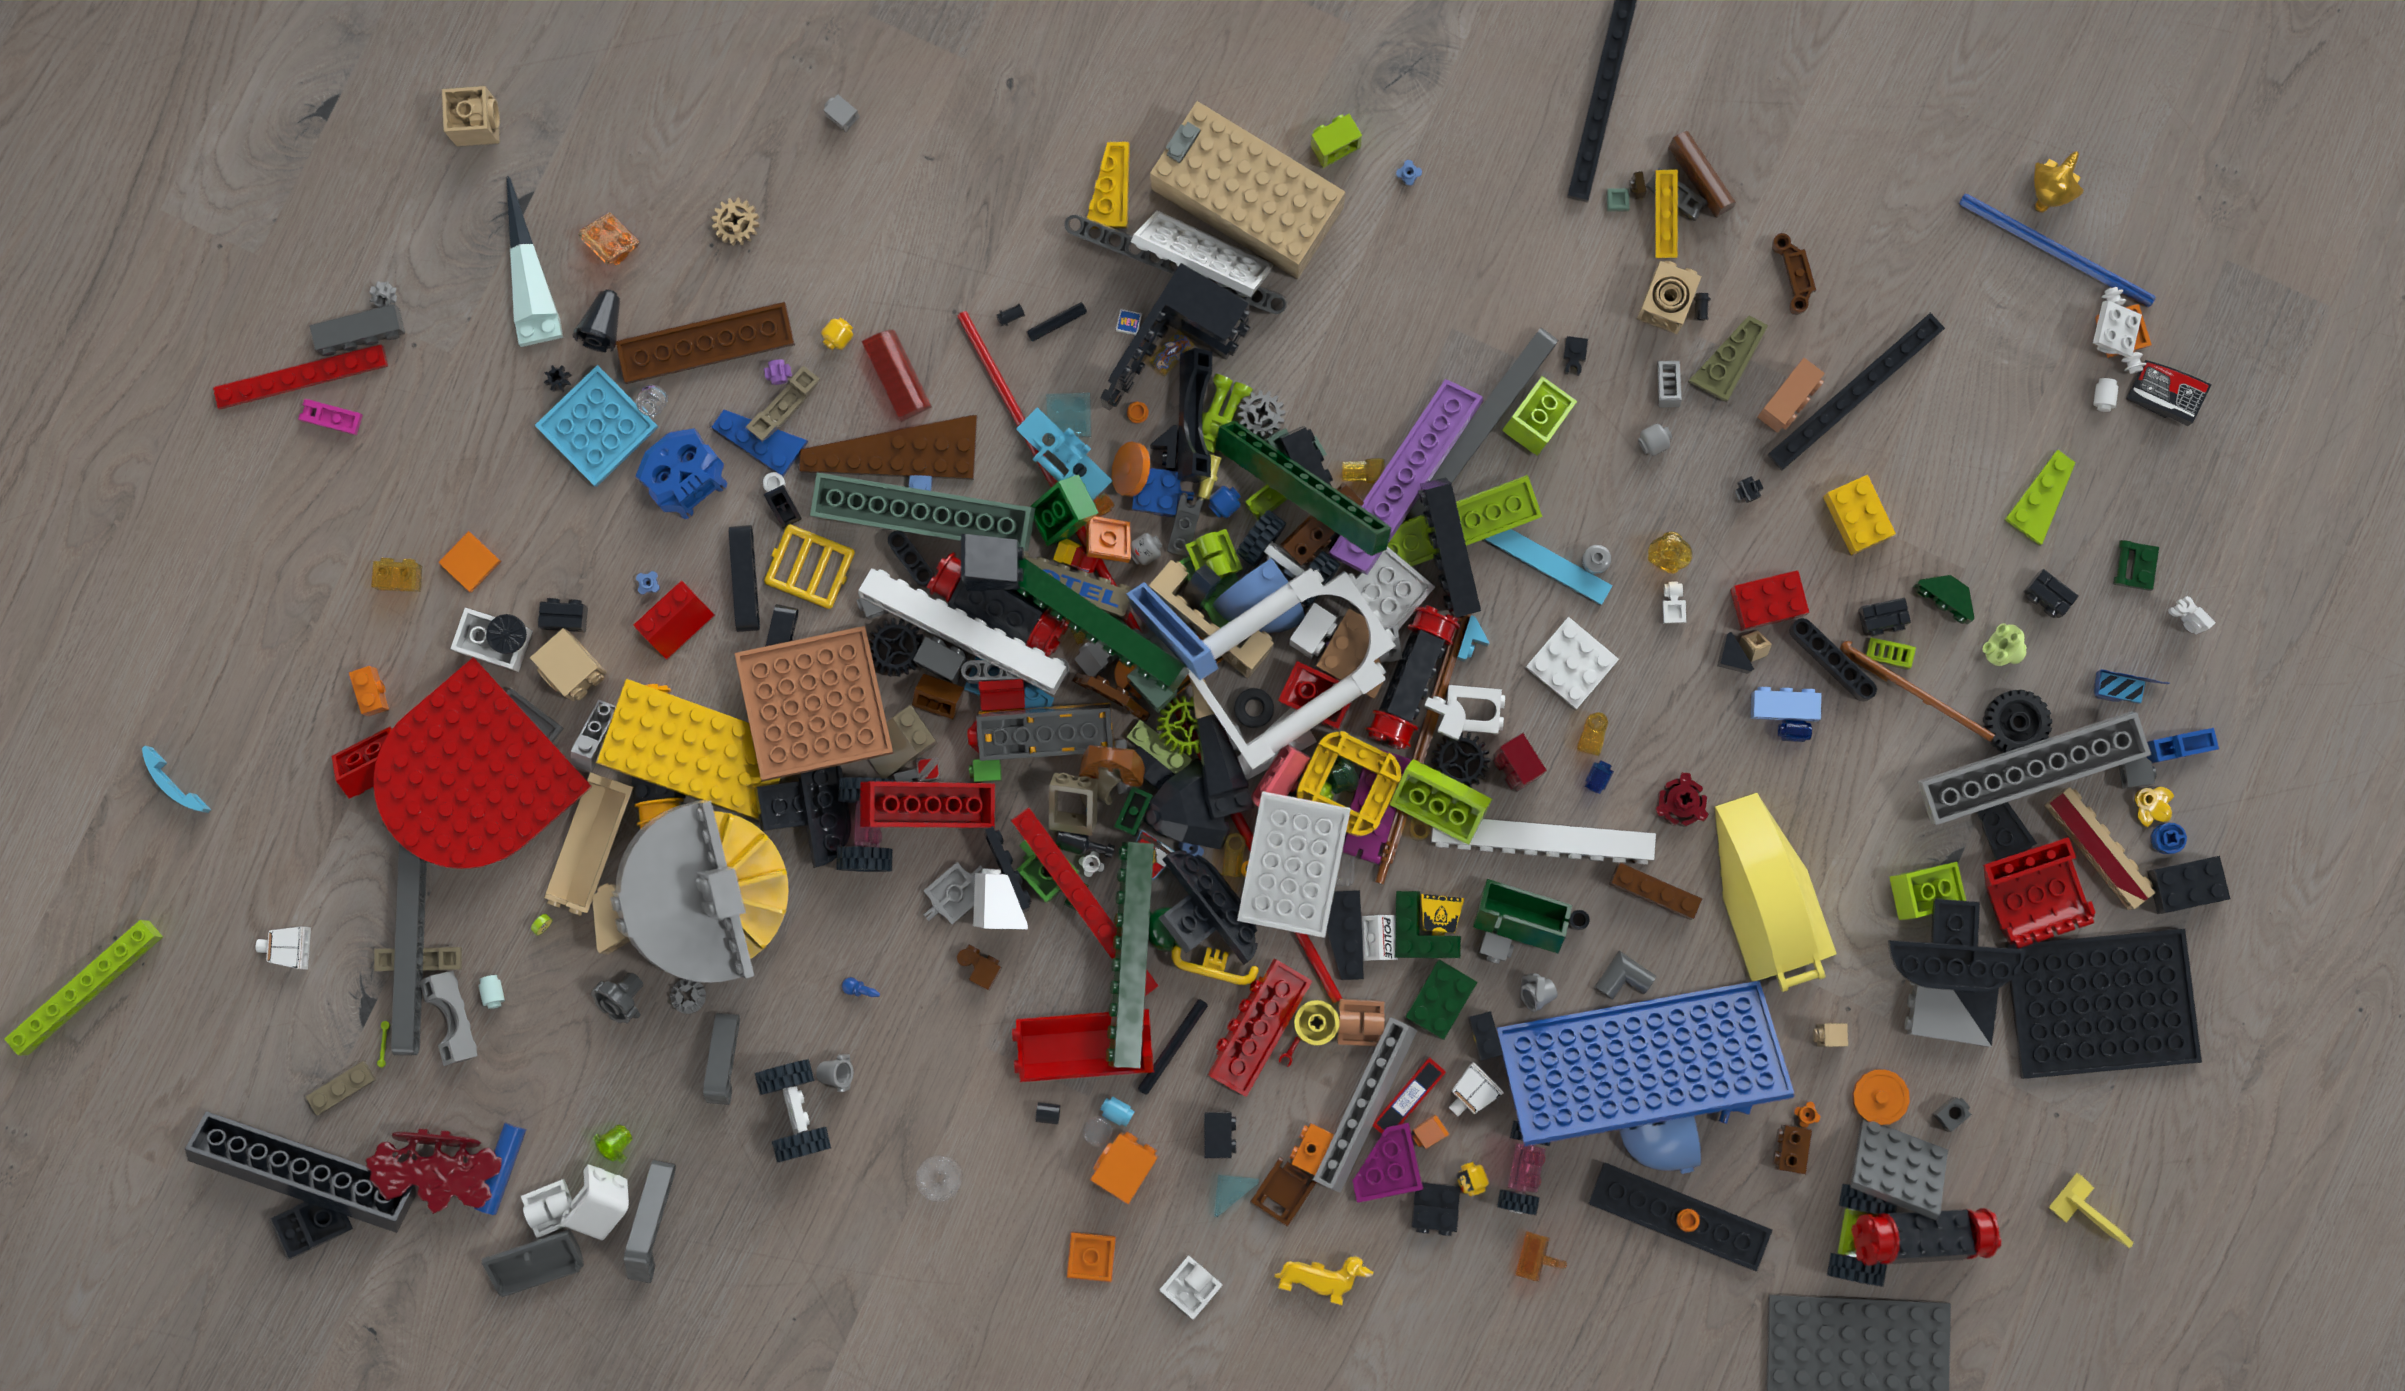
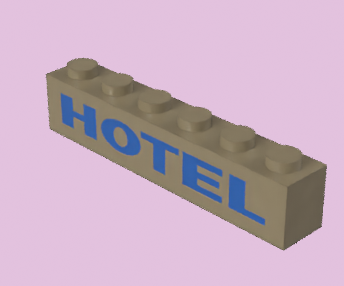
[1024,552,1132,620]

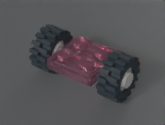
[1497,1120,1550,1215]

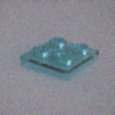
[1046,393,1092,439]

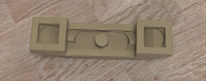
[746,365,820,442]
[374,947,462,971]

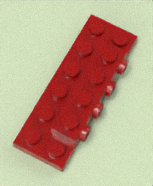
[1208,958,1312,1097]

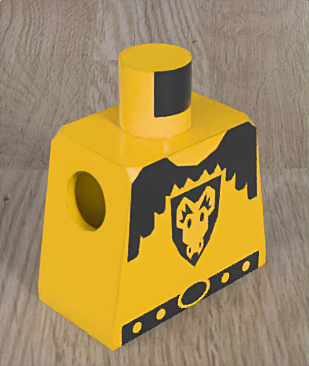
[1420,894,1464,936]

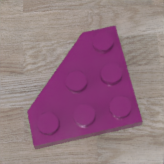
[1352,1123,1423,1203]

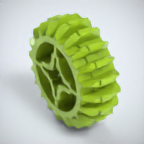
[1157,696,1200,756]

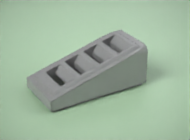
[1657,361,1682,408]

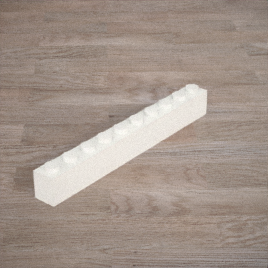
[858,568,1067,695]
[1431,819,1656,865]

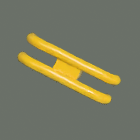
[1171,946,1259,985]

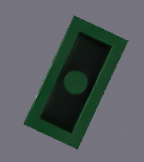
[1114,786,1153,837]

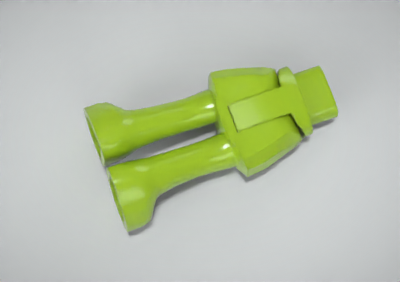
[1202,373,1253,453]

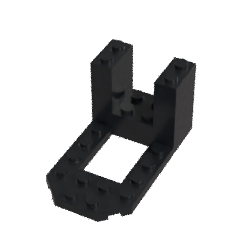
[1100,263,1251,411]

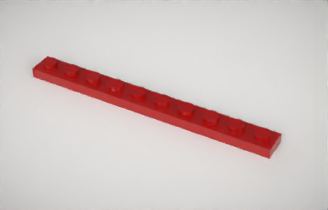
[1011,807,1159,996]

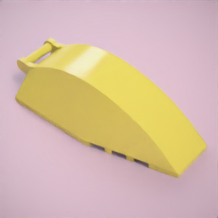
[1714,793,1836,992]

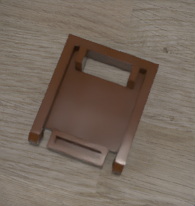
[1250,1156,1317,1227]

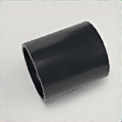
[1568,910,1590,931]
[1036,1102,1061,1125]

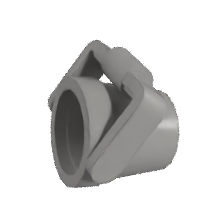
[1520,973,1557,1012]
[816,1054,854,1092]

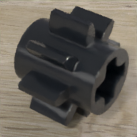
[544,365,572,392]
[1735,476,1764,503]

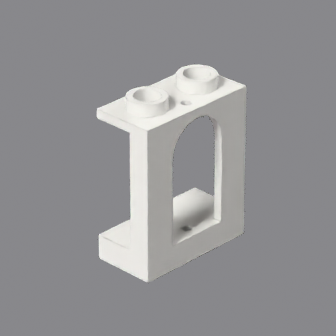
[1446,685,1505,735]

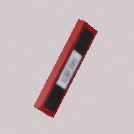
[1372,1057,1446,1134]

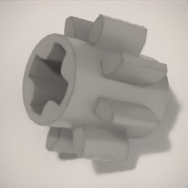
[369,281,397,308]

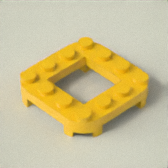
[1296,731,1401,836]

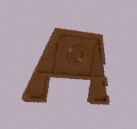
[1072,673,1151,722]

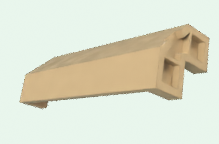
[544,772,633,916]

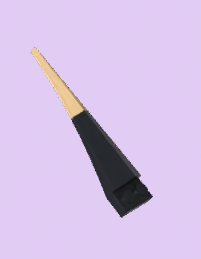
[1190,678,1254,820]

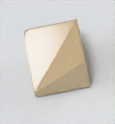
[1739,630,1772,662]

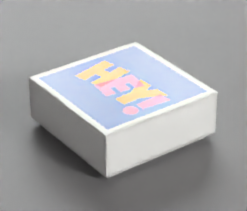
[1116,309,1142,335]

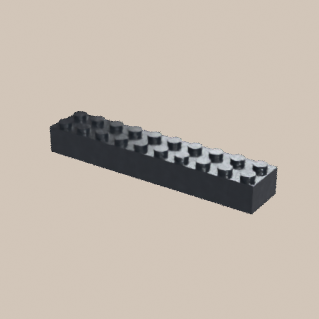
[185,1111,416,1233]

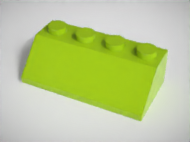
[1390,759,1492,845]

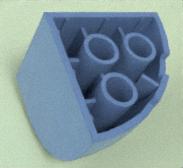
[1212,558,1305,633]
[1619,1116,1701,1174]

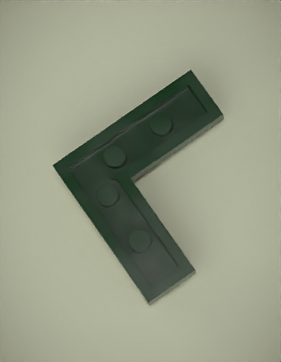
[1395,891,1461,958]

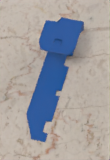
[2094,669,2170,702]

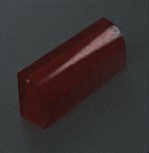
[862,330,932,422]

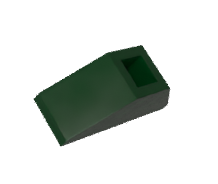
[1913,575,1975,624]

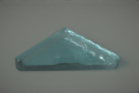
[1214,1175,1259,1217]

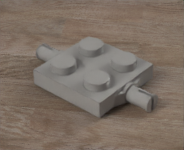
[923,862,984,925]

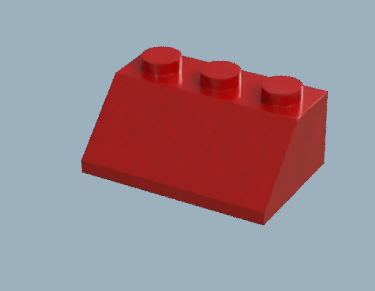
[633,580,715,660]
[331,726,392,799]

